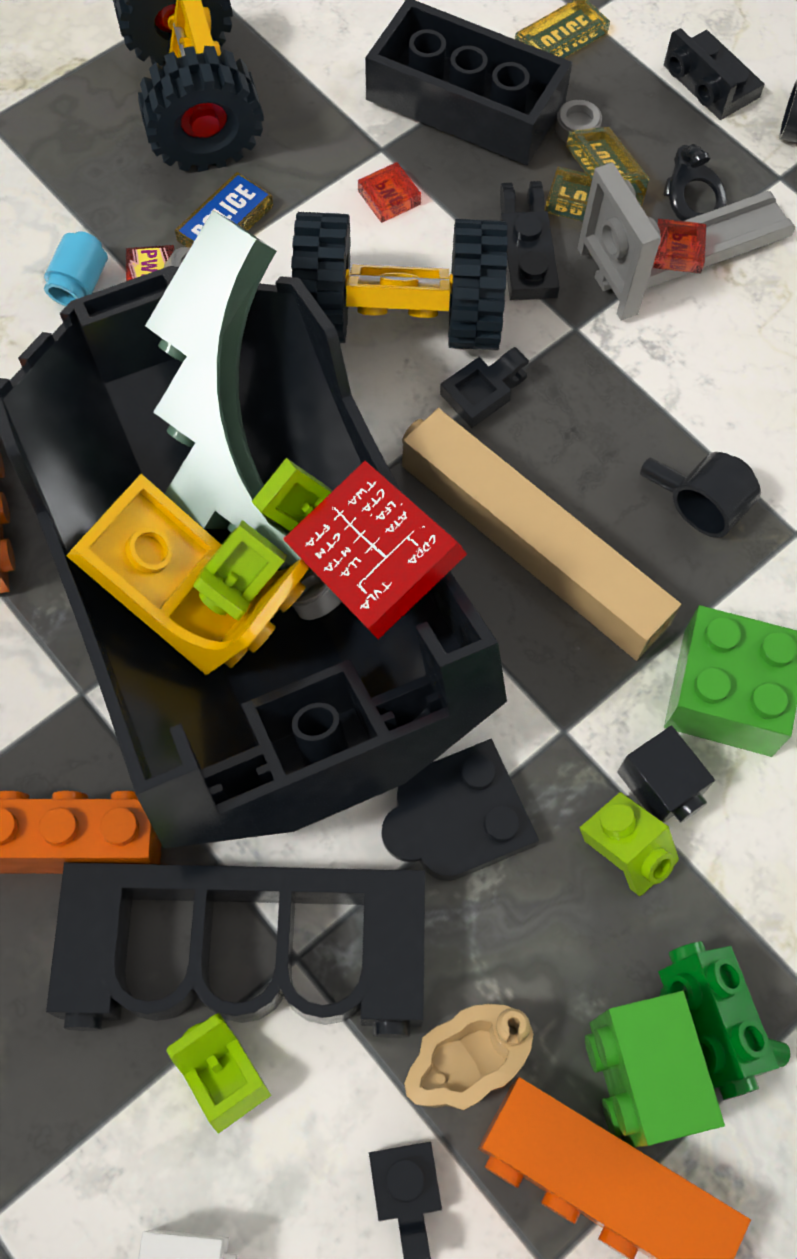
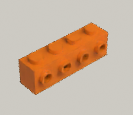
[0,791,161,874]

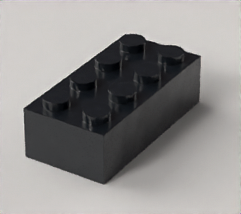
[365,0,572,166]

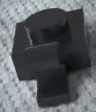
[440,347,529,428]
[369,1142,442,1259]

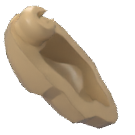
[404,1004,534,1110]

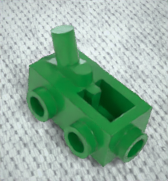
[658,941,790,1101]

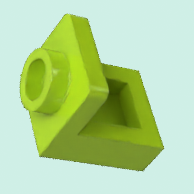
[251,458,332,531]
[193,520,287,621]
[579,792,679,896]
[167,1013,272,1134]

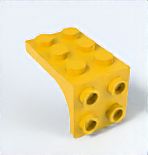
[66,474,309,675]

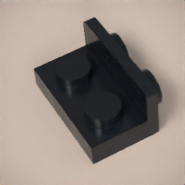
[663,28,765,120]

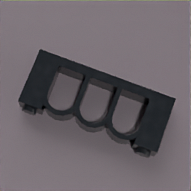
[46,862,425,1038]

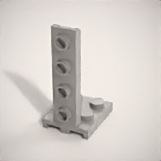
[577,162,795,320]

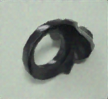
[663,144,727,221]

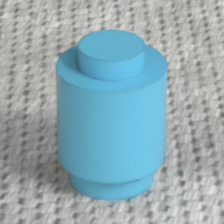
[44,231,108,306]

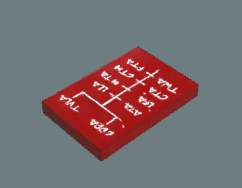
[283,461,467,639]

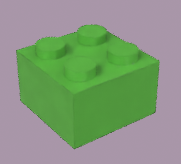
[664,605,797,757]
[585,990,725,1147]

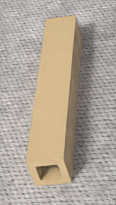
[402,408,682,661]

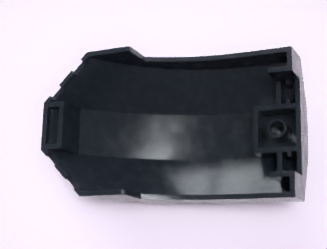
[0,266,507,849]

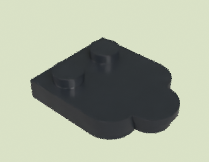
[381,738,539,881]

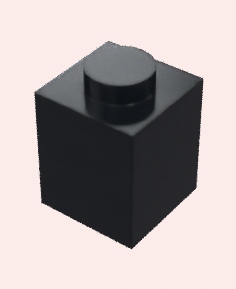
[617,725,715,823]

